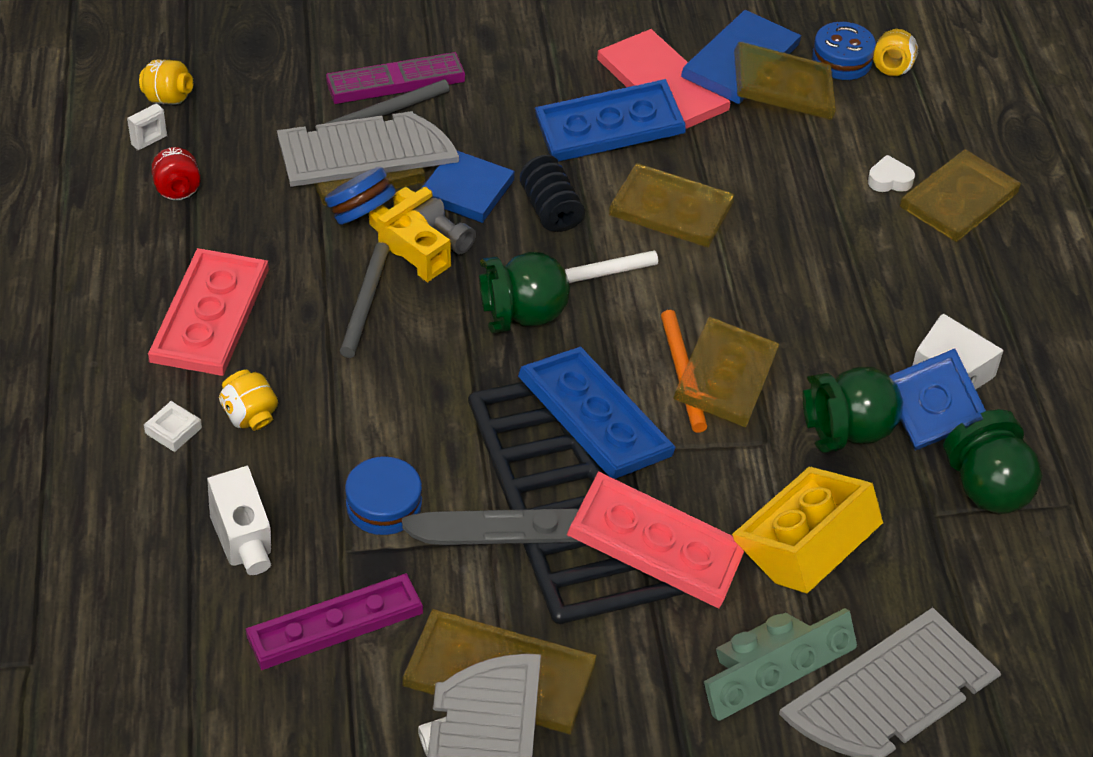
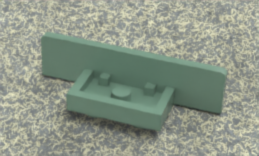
[704,608,857,721]

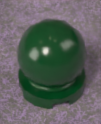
[479,252,570,333]
[802,367,903,453]
[943,409,1043,514]

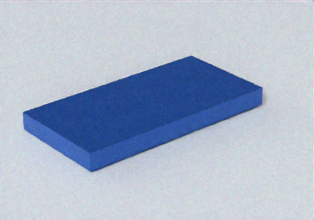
[681,10,802,104]
[535,79,686,161]
[518,347,676,479]

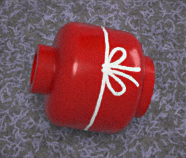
[151,147,200,200]

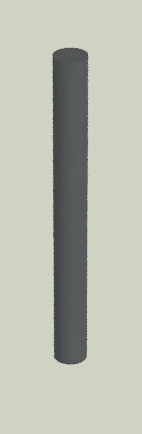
[324,79,450,124]
[340,242,389,358]

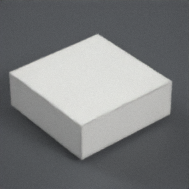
[127,103,167,150]
[144,401,202,452]

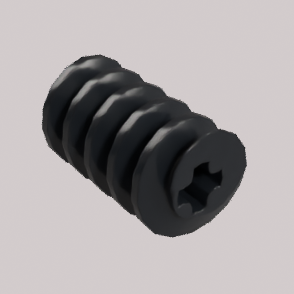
[520,155,586,232]

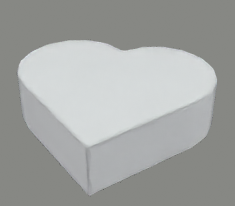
[868,155,915,192]

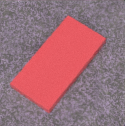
[597,29,730,129]
[148,248,269,376]
[567,471,744,609]

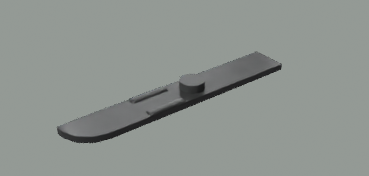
[402,509,580,545]

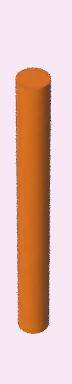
[661,310,707,433]

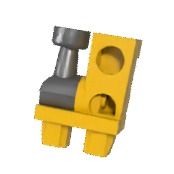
[369,186,476,283]

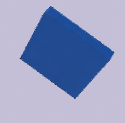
[421,150,515,223]
[889,348,986,451]

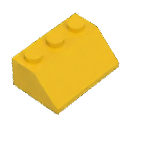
[732,466,883,594]

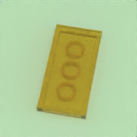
[403,609,596,735]

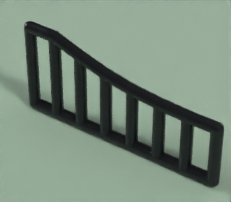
[468,382,685,624]

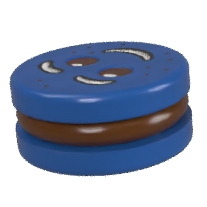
[812,22,876,80]
[324,167,396,225]
[345,457,422,535]

